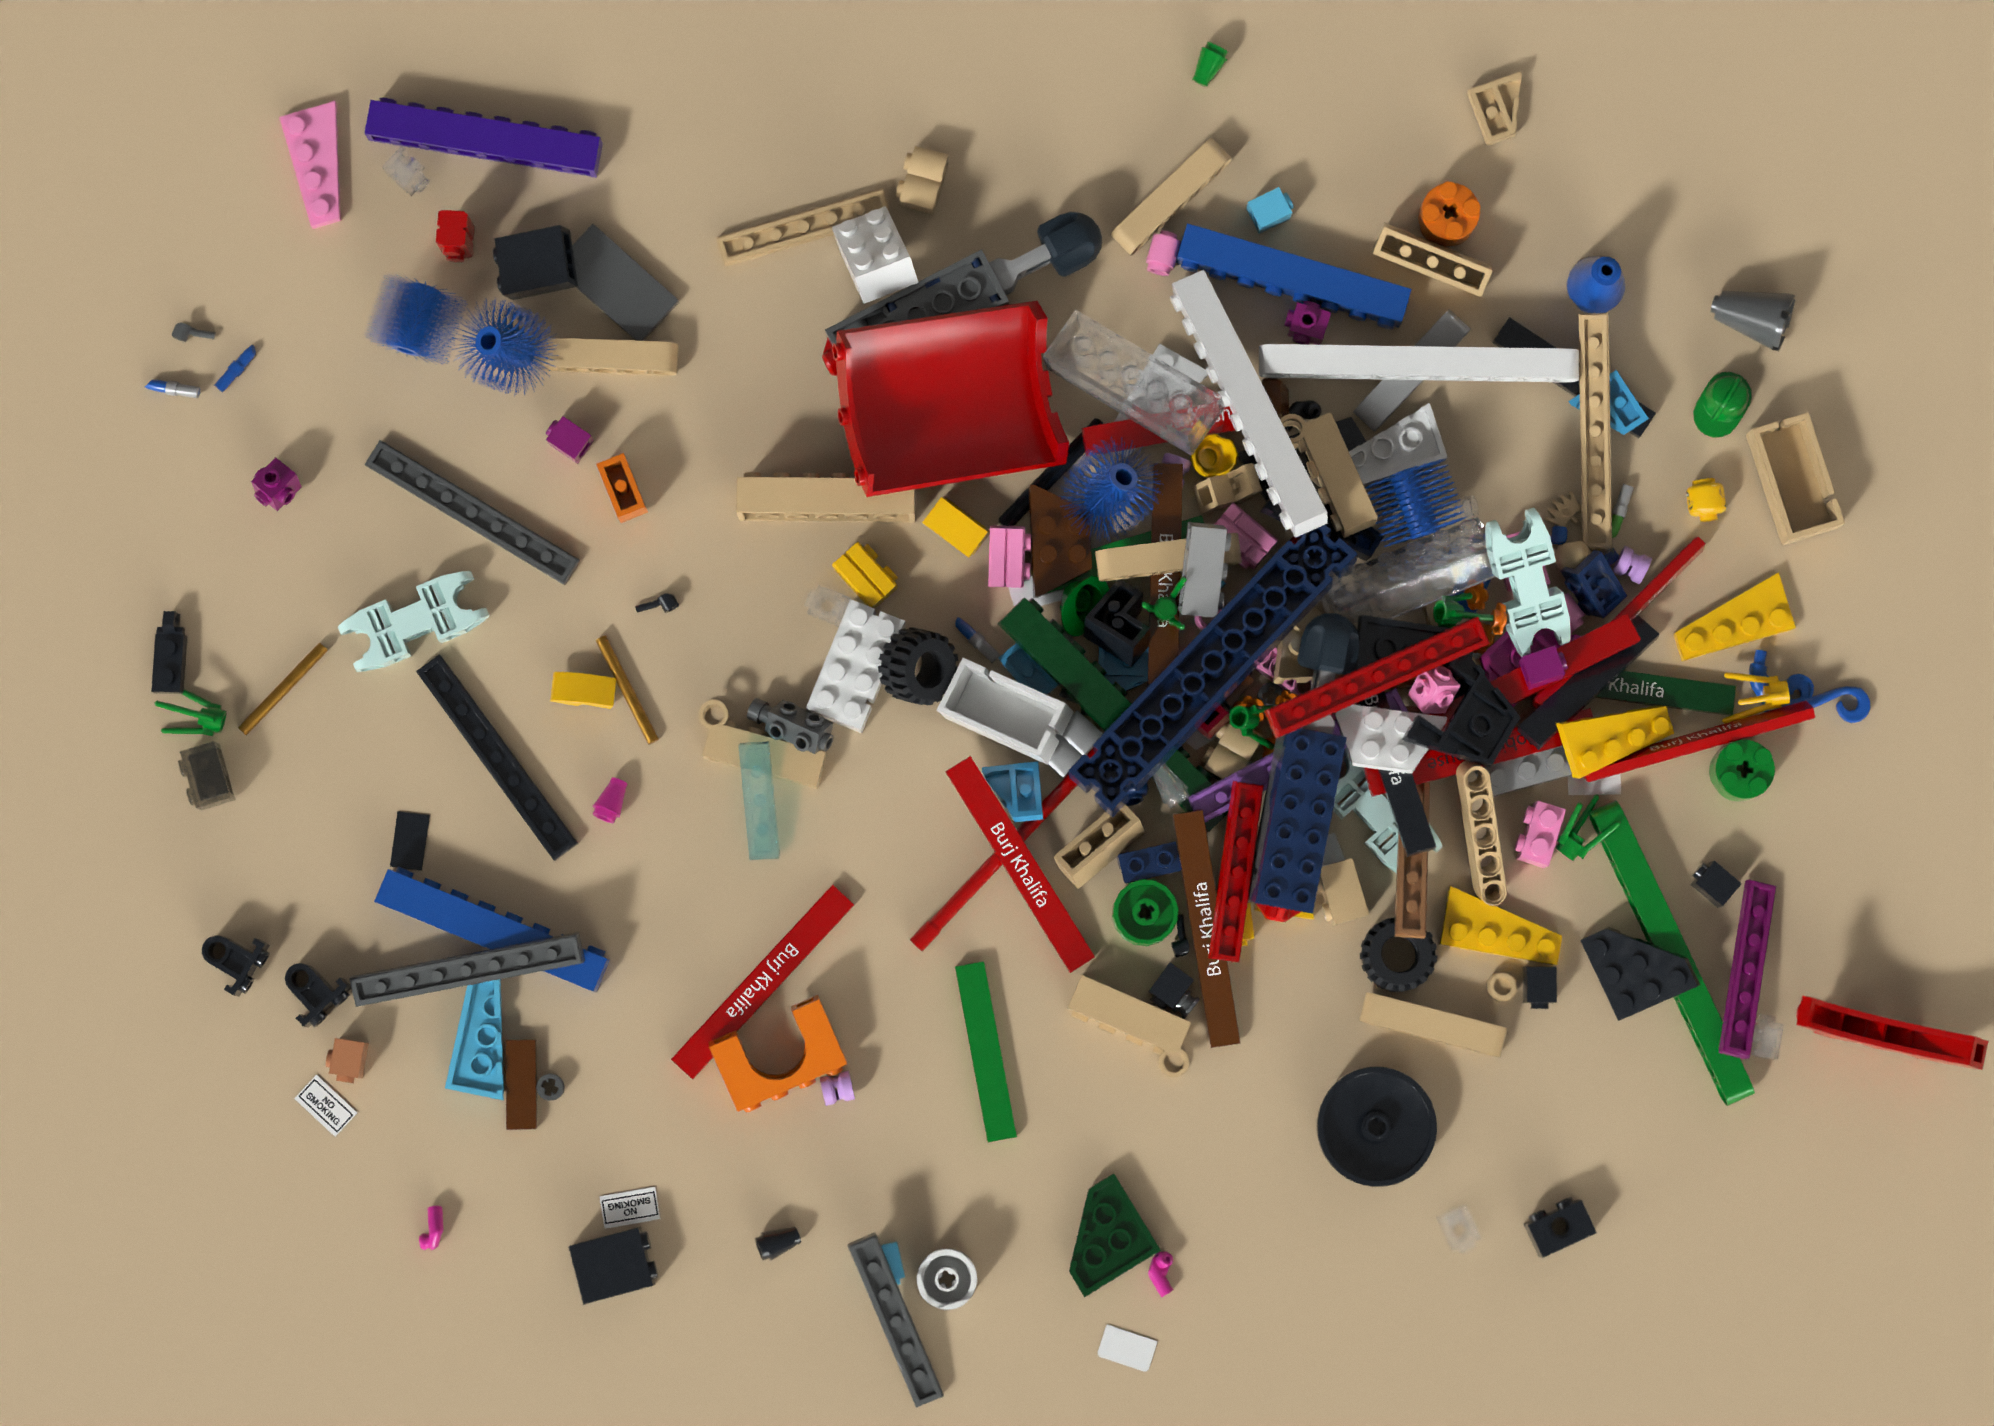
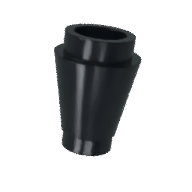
[755,1226,801,1261]

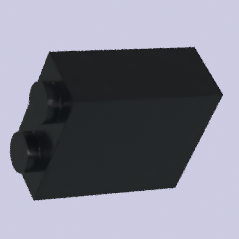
[493,225,578,300]
[568,1227,659,1305]

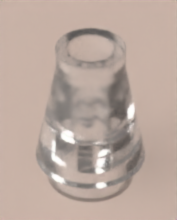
[1153,763,1190,809]

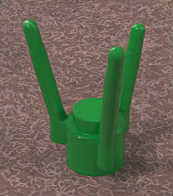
[1142,577,1187,630]
[154,689,227,737]
[1555,794,1621,861]

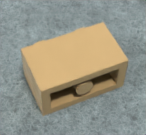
[1317,858,1369,926]

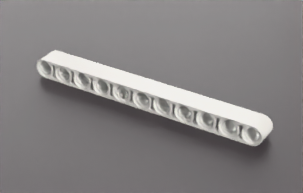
[1259,344,1579,382]

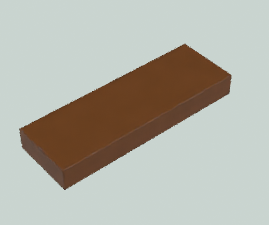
[506,1040,537,1130]

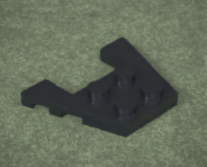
[1402,654,1521,767]

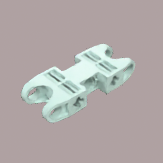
[1485,508,1571,657]
[338,571,489,672]
[1333,748,1443,874]

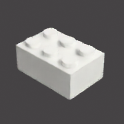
[832,206,919,304]

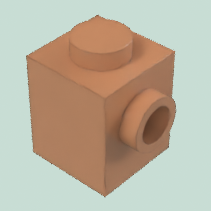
[326,1038,369,1083]

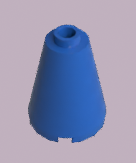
[1567,256,1625,313]

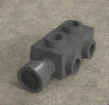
[747,698,834,754]

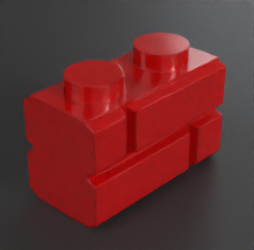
[436,210,475,262]

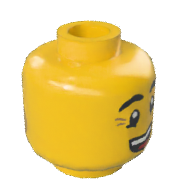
[1686,478,1726,522]

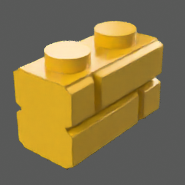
[832,542,898,609]

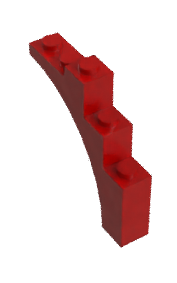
[1796,995,1988,1070]

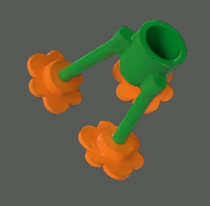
[1433,578,1507,654]
[1229,690,1298,757]

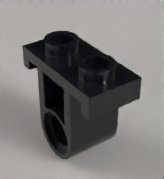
[202,936,270,996]
[285,963,351,1028]

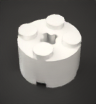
[917,1248,977,1310]

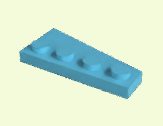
[445,979,504,1101]

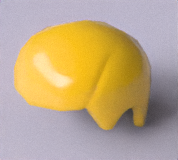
[1190,434,1238,478]

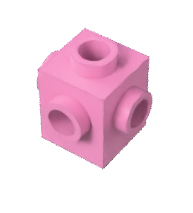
[1408,666,1461,714]

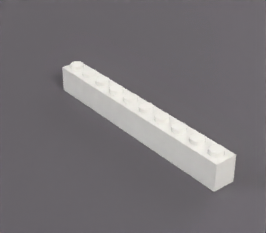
[1170,270,1328,538]

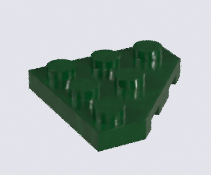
[1069,1173,1161,1297]

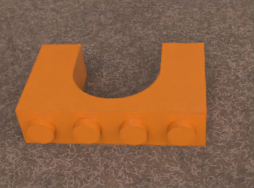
[709,995,847,1113]

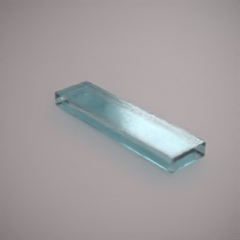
[738,741,780,860]

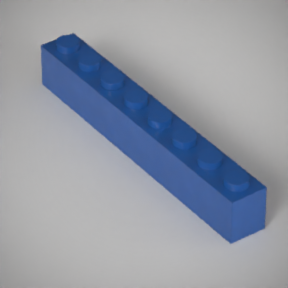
[1176,223,1412,329]
[374,867,610,993]

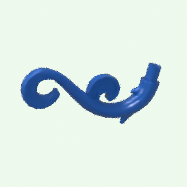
[1749,650,1871,723]

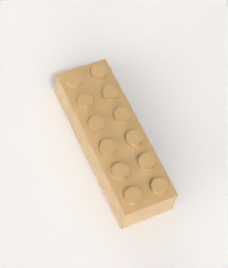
[736,472,915,523]

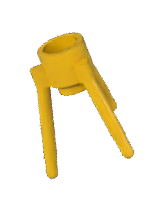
[1722,672,1790,723]

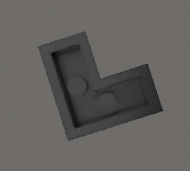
[1083,579,1151,667]

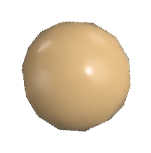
[1555,541,1591,571]

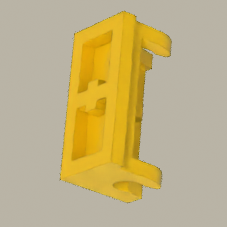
[922,496,990,558]

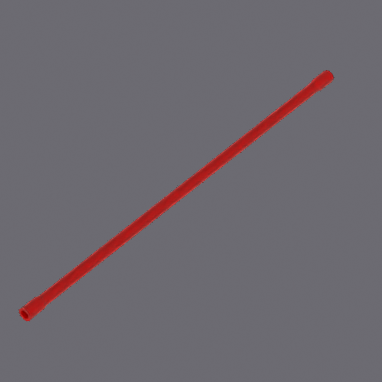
[910,536,1298,952]

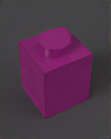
[546,416,594,464]
[1519,646,1568,690]

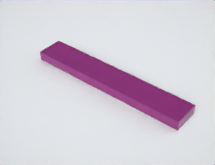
[1718,879,1776,1059]

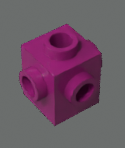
[1284,301,1331,345]
[251,457,302,511]

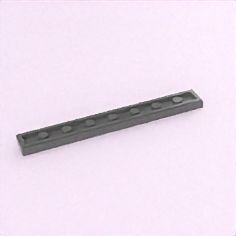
[364,440,580,585]
[349,932,585,1007]

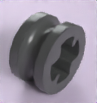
[1257,682,1283,706]
[1172,990,1200,1019]
[536,1074,565,1101]

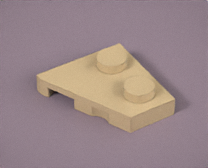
[1467,71,1522,146]

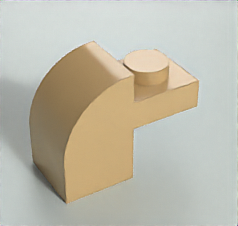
[1192,463,1262,514]

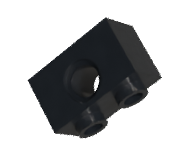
[1524,1197,1597,1258]

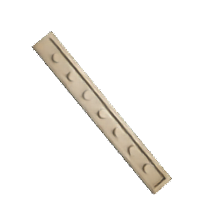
[1578,313,1612,549]

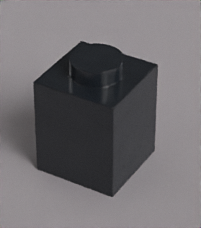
[1691,861,1742,908]
[1148,962,1194,1010]
[1523,967,1557,1009]

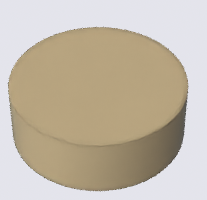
[1486,972,1517,1002]

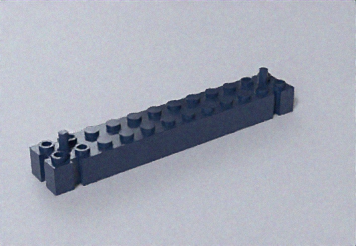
[1068,525,1358,817]

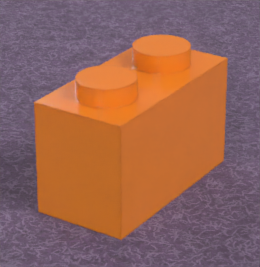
[596,453,648,523]

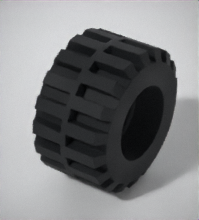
[878,627,958,706]
[1360,917,1437,992]

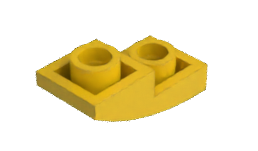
[550,672,616,709]

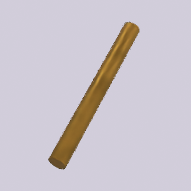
[595,635,659,745]
[238,642,328,736]

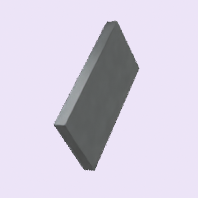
[572,224,679,341]

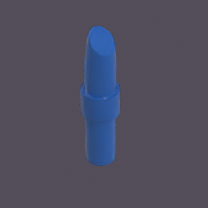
[214,345,256,393]

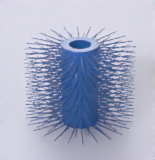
[364,274,468,364]
[451,299,559,396]
[1060,437,1164,543]
[1365,459,1467,547]

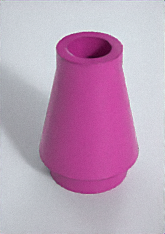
[593,777,628,823]

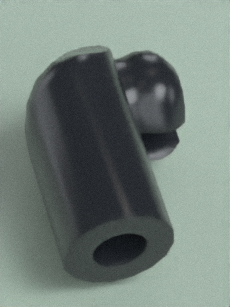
[1285,400,1322,432]

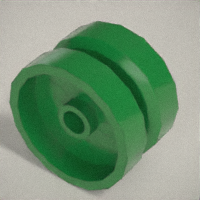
[1112,879,1178,946]

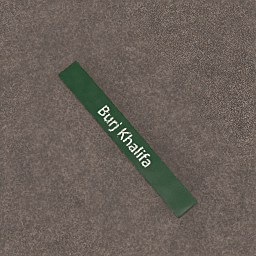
[1595,671,1736,716]

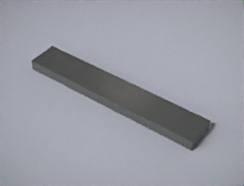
[848,1232,944,1408]

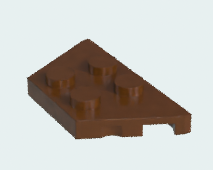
[1029,485,1092,598]

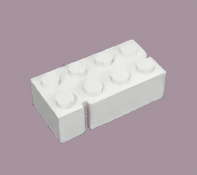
[806,599,906,733]
[937,658,1074,765]

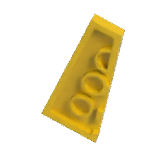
[1556,705,1674,779]
[1439,886,1562,965]

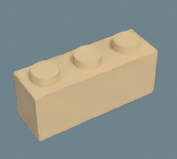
[1053,804,1145,889]

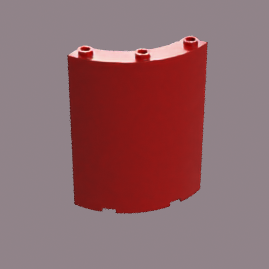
[832,300,1069,497]

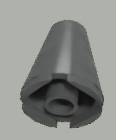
[1710,291,1795,352]

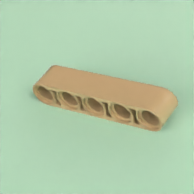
[1110,138,1232,256]
[534,337,679,376]
[1095,533,1242,581]
[1456,760,1507,906]
[1359,992,1507,1057]

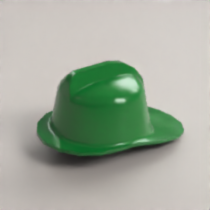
[1693,372,1752,438]
[1060,576,1109,637]

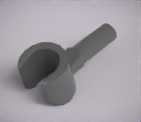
[172,323,215,343]

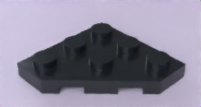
[1580,927,1700,1021]

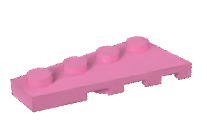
[279,101,341,229]

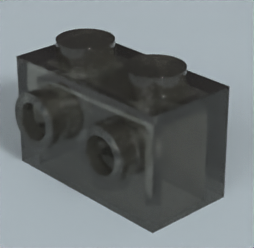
[178,741,236,810]

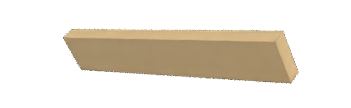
[716,188,892,267]

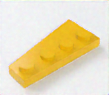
[1673,572,1796,662]

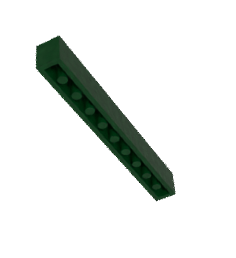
[997,597,1229,832]

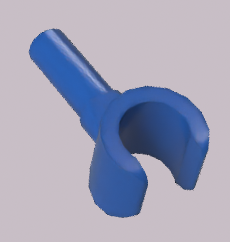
[1550,526,1568,545]

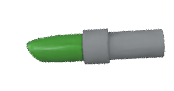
[1612,484,1634,538]

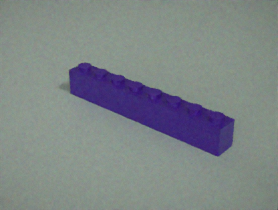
[364,97,603,178]

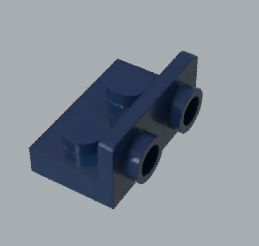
[1561,550,1627,619]
[1117,841,1182,884]

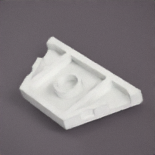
[1333,705,1447,774]

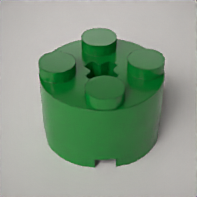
[1709,740,1775,801]

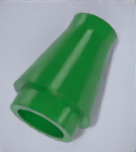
[1192,42,1228,87]

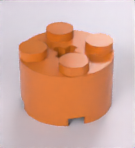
[1418,181,1480,247]

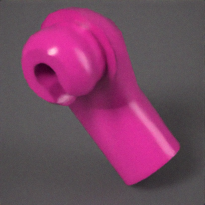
[419,1206,444,1251]
[1148,1251,1174,1297]

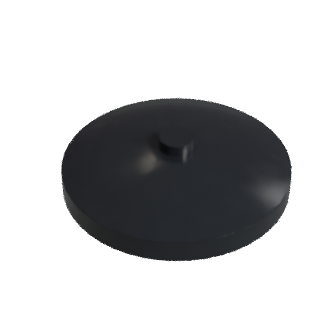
[1316,1067,1437,1187]

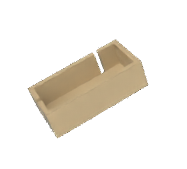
[1746,412,1845,545]

